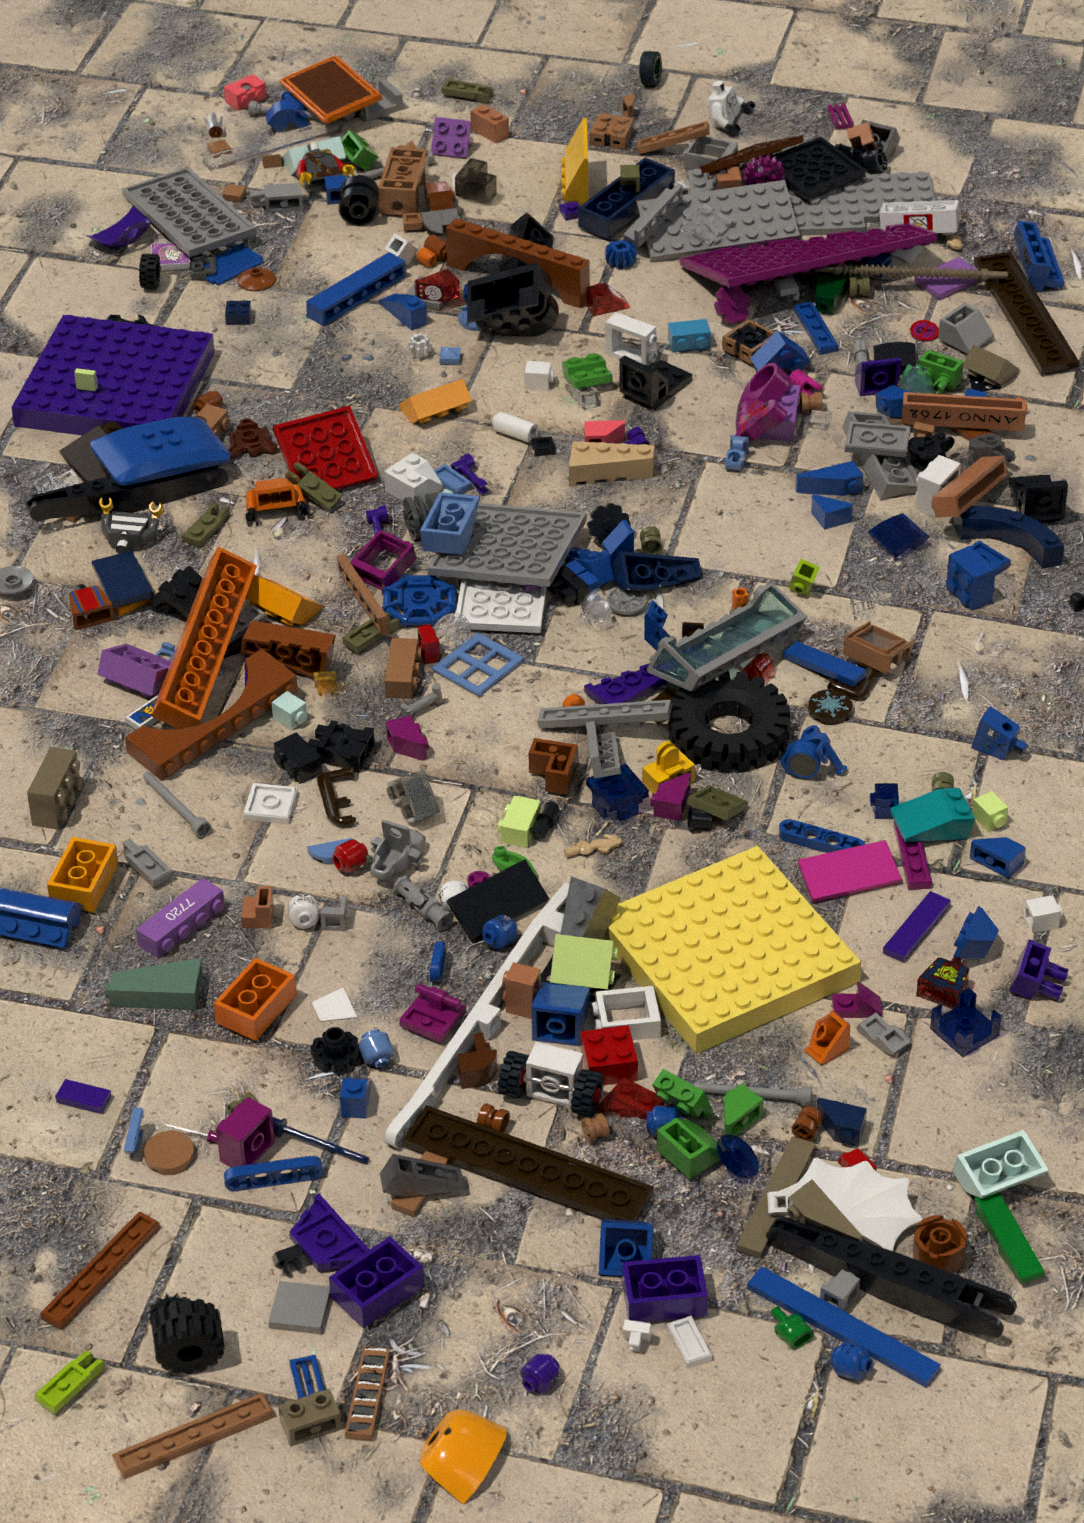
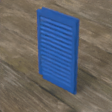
[203,243,264,286]

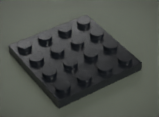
[769,137,866,200]

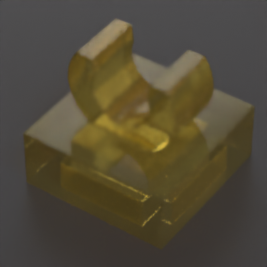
[314,671,337,696]

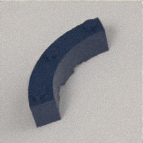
[954,506,1064,569]

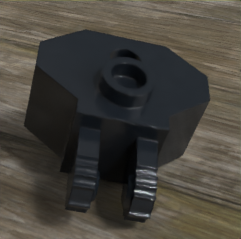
[908,432,955,471]

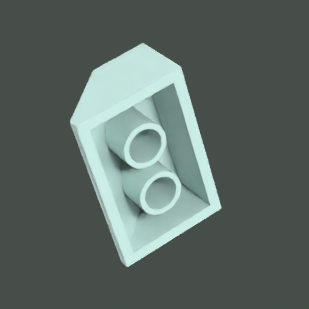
[281,136,346,175]
[953,1130,1049,1199]

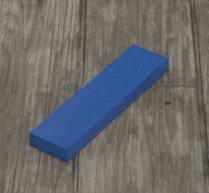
[794,302,839,355]
[783,641,867,687]

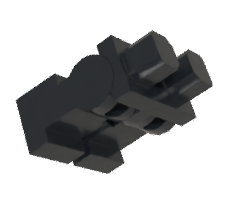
[308,720,375,773]

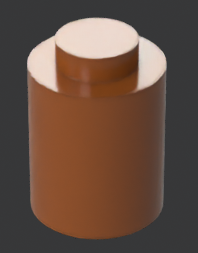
[424,235,447,261]

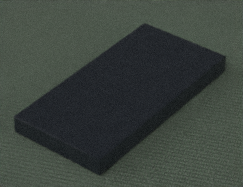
[446,859,549,941]

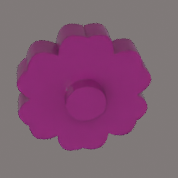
[714,286,751,325]

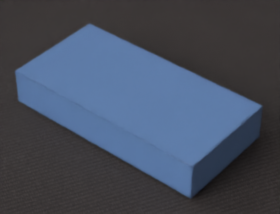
[434,464,472,494]

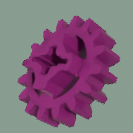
[744,155,785,185]

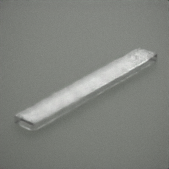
[203,120,343,172]

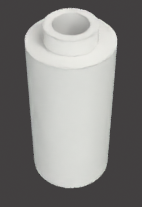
[492,412,538,443]

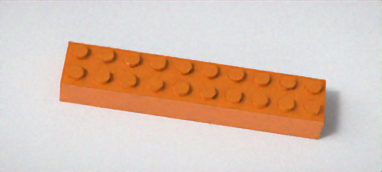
[151,547,257,729]

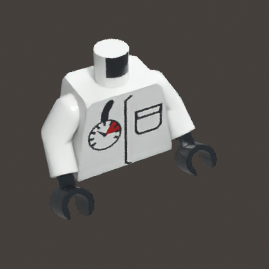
[708,81,756,136]

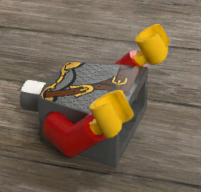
[296,142,354,188]

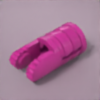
[789,369,823,396]

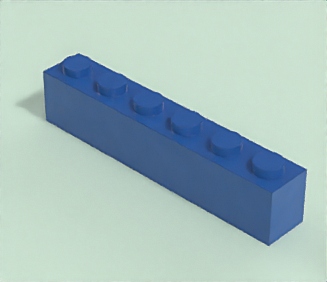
[306,252,406,326]

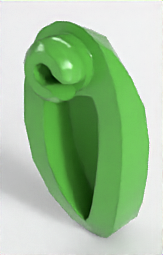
[492,846,536,876]

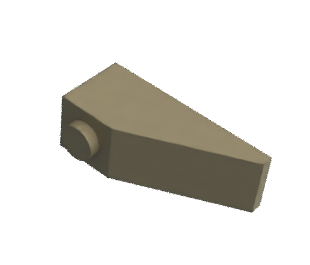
[787,1179,863,1241]

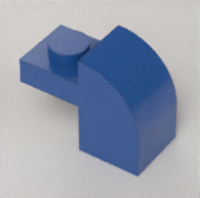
[266,99,309,132]

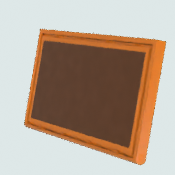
[279,55,382,124]

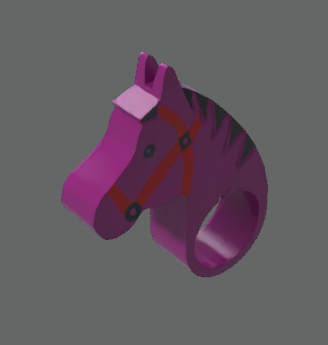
[735,363,790,448]

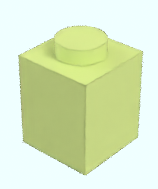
[972,791,1008,832]

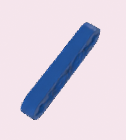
[779,819,865,853]
[223,1156,323,1191]

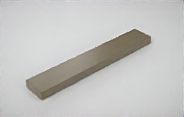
[737,1136,816,1258]

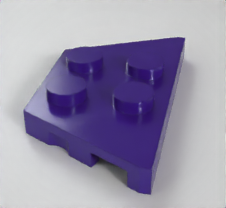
[289,1194,369,1271]

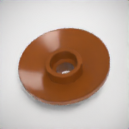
[237,268,276,292]

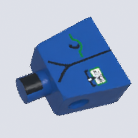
[971,706,1028,760]

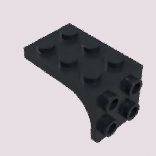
[150,566,203,618]

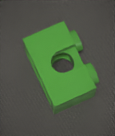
[341,130,378,171]

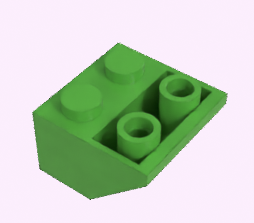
[657,1118,728,1179]

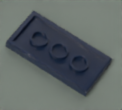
[91,551,154,608]

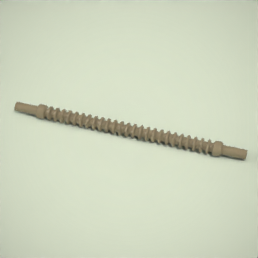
[814,263,1008,281]

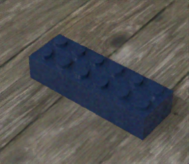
[578,158,675,240]

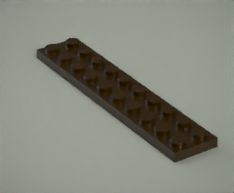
[974,251,1079,374]
[403,1105,654,1221]

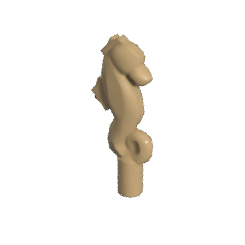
[941,233,963,250]
[564,834,622,858]

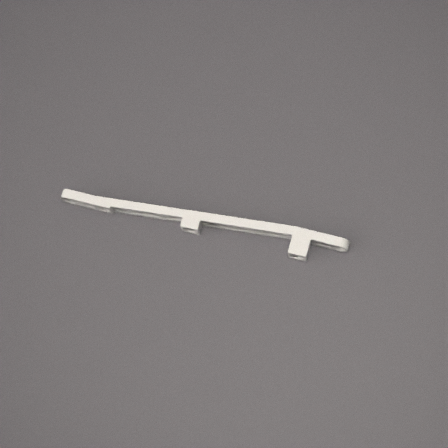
[384,882,570,1148]

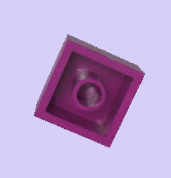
[216,1097,275,1167]

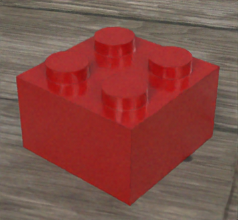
[580,1025,638,1086]

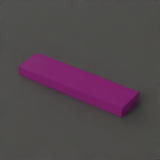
[893,821,932,890]

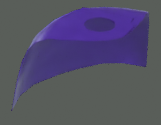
[80,206,151,248]

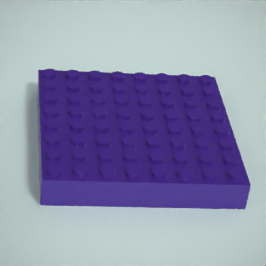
[11,315,215,435]

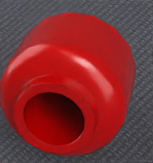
[332,839,368,873]

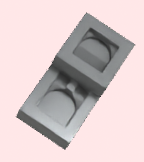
[857,1013,911,1056]

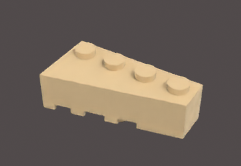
[569,441,654,486]

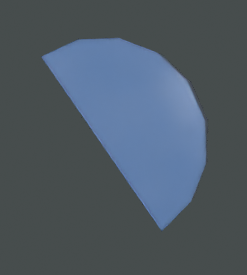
[458,305,486,331]
[307,838,352,864]
[124,1107,144,1154]

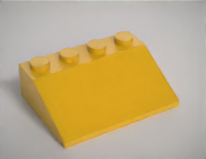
[561,118,588,206]

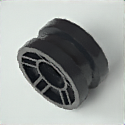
[863,147,888,174]

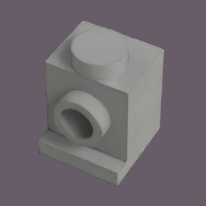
[820,1269,860,1311]

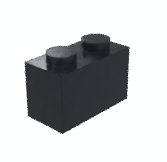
[273,732,322,784]

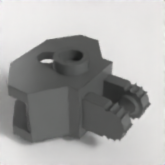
[968,433,1016,465]

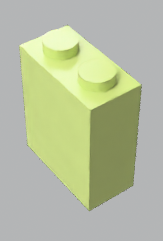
[550,934,618,989]

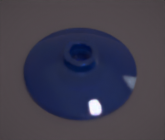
[717,1134,759,1179]

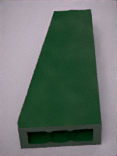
[815,260,856,315]

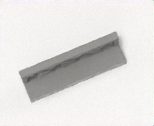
[623,183,683,247]
[586,721,621,779]

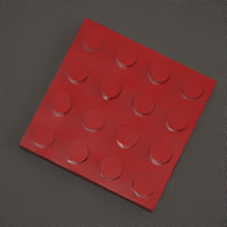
[272,405,378,499]

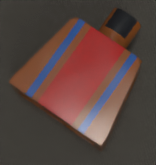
[69,584,114,631]

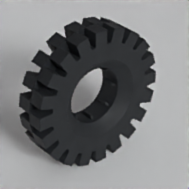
[668,671,790,773]

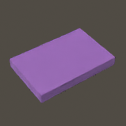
[914,257,981,300]

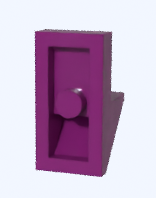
[832,981,882,1018]

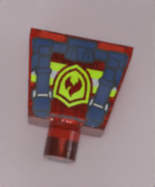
[916,956,970,1012]

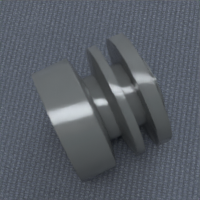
[403,491,441,541]

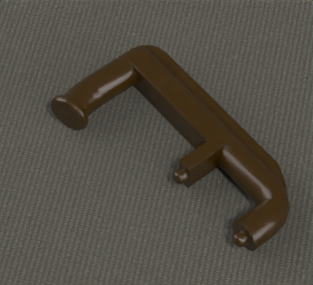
[827,662,881,700]
[317,766,356,827]

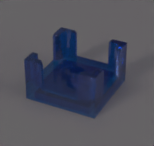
[930,987,1002,1058]

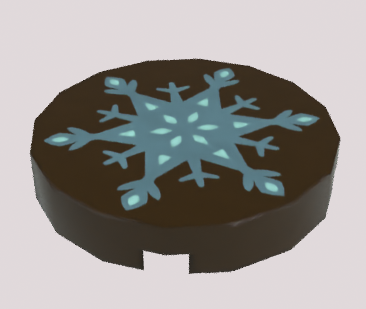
[808,689,852,725]

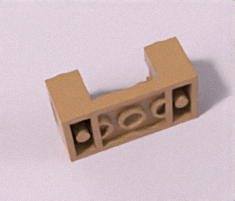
[378,147,428,215]

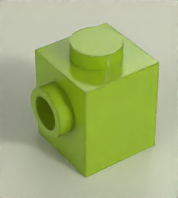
[788,558,820,596]

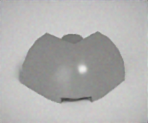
[420,208,460,233]

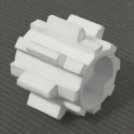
[407,333,432,360]

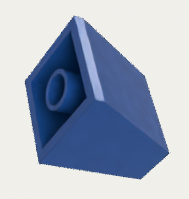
[531,982,590,1046]

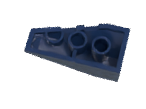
[611,551,702,592]

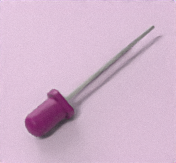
[165,1124,218,1143]

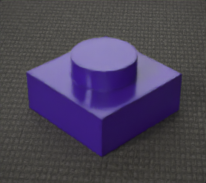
[559,201,580,221]

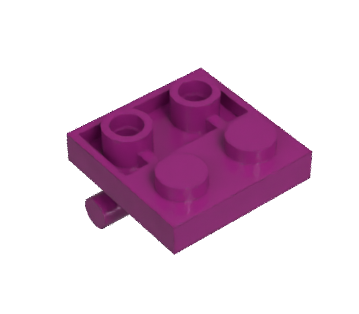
[399,983,466,1043]

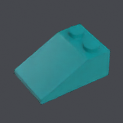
[890,788,975,842]

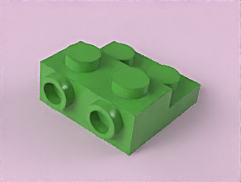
[562,353,613,389]
[652,1069,713,1120]

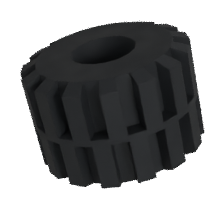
[151,1298,225,1374]

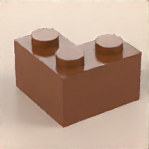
[528,738,578,795]

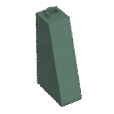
[105,958,203,1010]

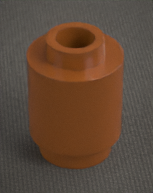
[193,391,223,414]

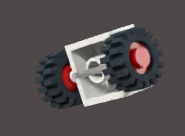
[497,1042,604,1117]

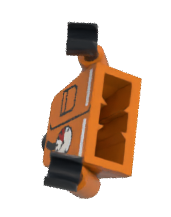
[245,478,310,527]

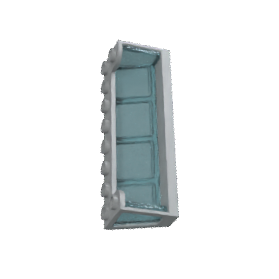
[646,582,808,691]

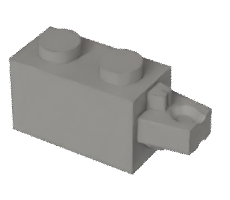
[250,183,303,213]

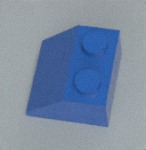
[599,1219,654,1276]

